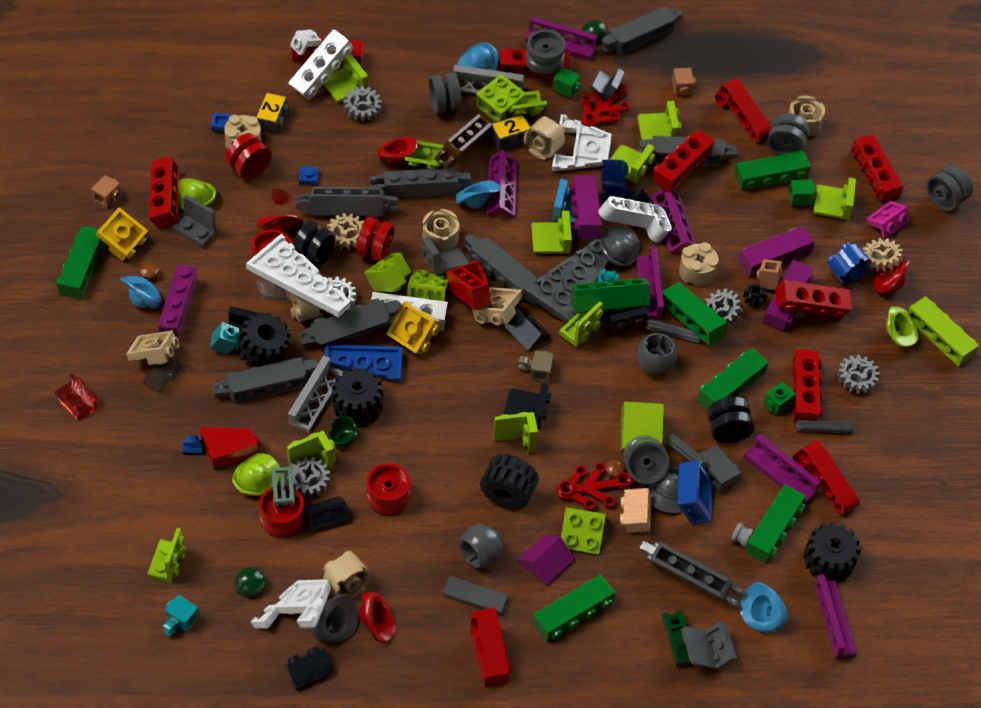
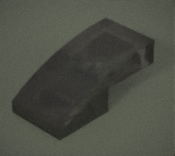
[143,359,183,392]

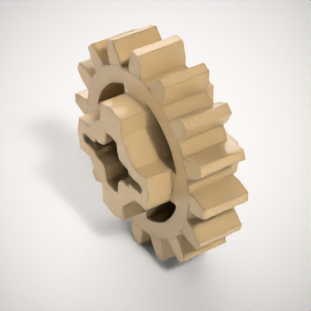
[327,213,364,250]
[863,238,903,272]

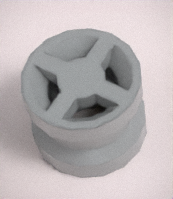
[731,522,754,547]

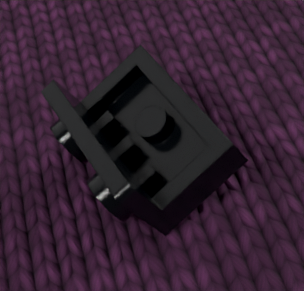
[283,646,334,689]

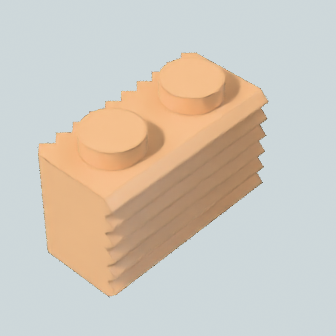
[620,488,651,533]

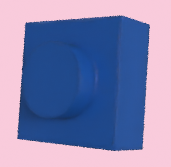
[211,113,231,132]
[299,166,318,186]

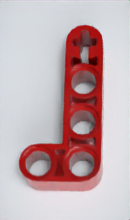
[715,78,771,143]
[792,440,859,515]

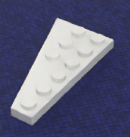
[246,234,350,317]

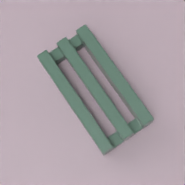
[271,467,295,507]

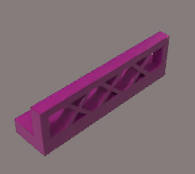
[525,17,597,61]
[487,151,517,219]
[651,189,696,254]
[635,247,664,320]
[744,434,821,504]
[814,575,857,660]

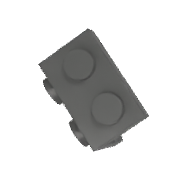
[420,237,469,275]
[681,621,737,671]

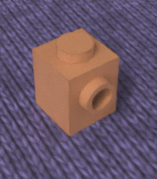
[672,68,696,96]
[91,175,121,209]
[757,259,782,290]

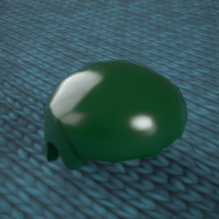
[581,20,608,46]
[328,416,358,448]
[234,567,267,598]

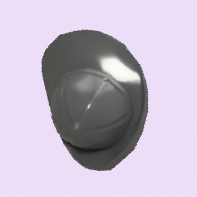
[600,226,640,267]
[647,467,681,513]
[311,594,358,644]

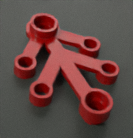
[581,83,630,128]
[556,462,633,512]

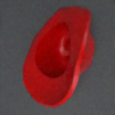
[376,137,418,165]
[256,215,304,234]
[873,260,911,293]
[359,592,396,642]

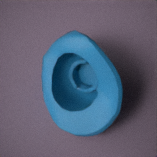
[457,43,499,71]
[456,180,501,209]
[120,276,162,309]
[740,582,788,633]

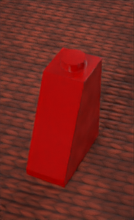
[200,427,261,470]

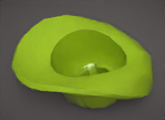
[178,178,216,210]
[886,306,919,347]
[232,453,280,496]

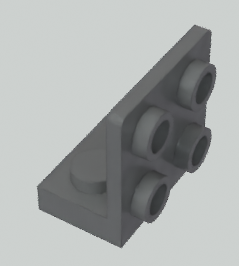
[173,195,217,249]

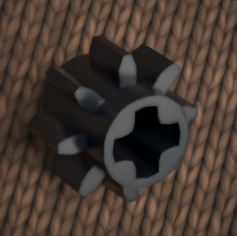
[743,284,767,307]

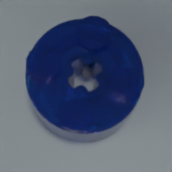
[601,159,628,196]

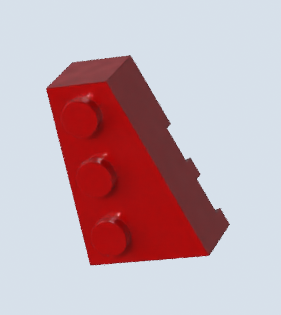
[446,260,492,310]
[469,607,512,687]

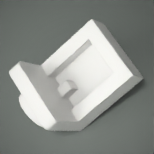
[290,30,322,55]

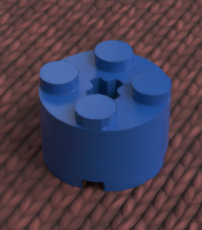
[827,242,872,286]

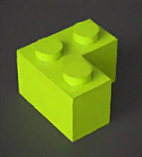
[364,253,411,293]

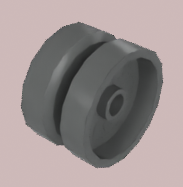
[526,30,565,75]
[428,72,462,114]
[767,113,810,155]
[926,164,973,211]
[623,435,669,484]

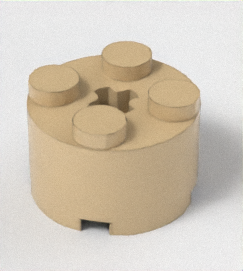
[789,96,825,136]
[224,115,261,148]
[524,116,565,160]
[422,209,460,252]
[679,243,719,287]
[286,290,323,322]
[323,551,372,600]

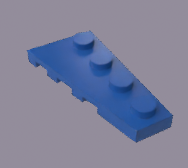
[325,344,402,383]

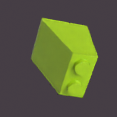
[621,402,664,451]

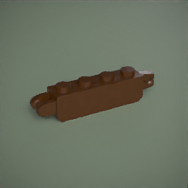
[434,114,493,169]

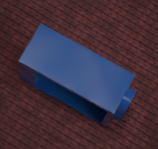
[677,461,713,525]

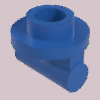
[182,435,203,454]

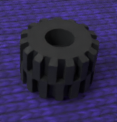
[236,312,291,367]
[332,368,383,426]
[480,454,539,510]
[803,522,861,582]

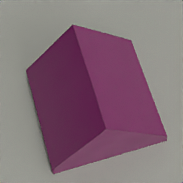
[517,534,575,586]

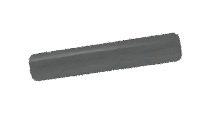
[647,319,701,343]
[796,420,854,434]
[666,434,708,469]

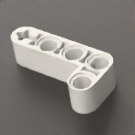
[598,196,672,243]

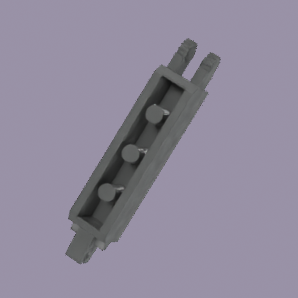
[601,6,683,54]
[638,136,737,167]
[369,167,471,199]
[295,187,398,217]
[464,234,538,305]
[299,298,402,348]
[212,357,319,403]
[640,541,746,607]

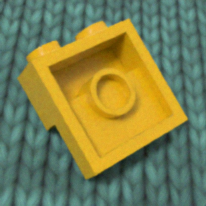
[95,207,148,261]
[386,301,440,354]

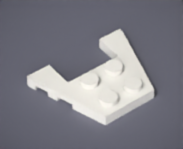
[552,114,612,171]
[251,579,332,628]

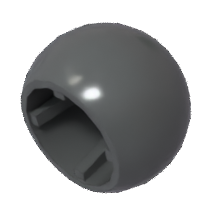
[636,333,678,375]
[459,524,503,569]

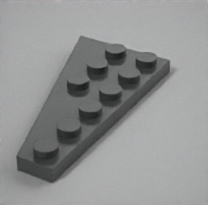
[522,234,608,324]

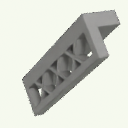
[453,65,524,95]
[288,356,343,433]

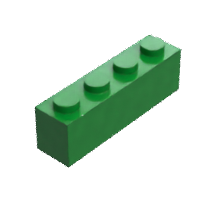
[734,151,811,191]
[56,226,105,299]
[571,278,650,314]
[662,282,727,346]
[698,348,769,409]
[744,484,806,564]
[532,574,615,642]

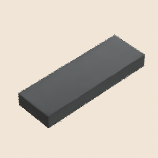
[442,576,508,615]

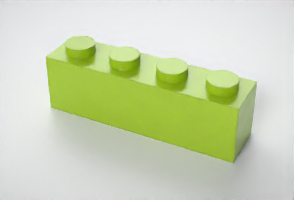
[908,296,979,367]

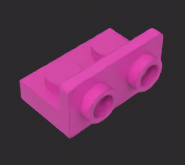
[867,201,909,239]

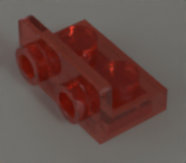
[54,373,98,421]

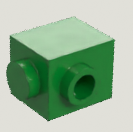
[553,67,581,98]
[788,179,817,206]
[763,381,796,416]

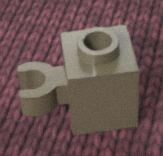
[518,350,554,383]

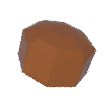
[140,263,159,282]
[605,459,625,479]

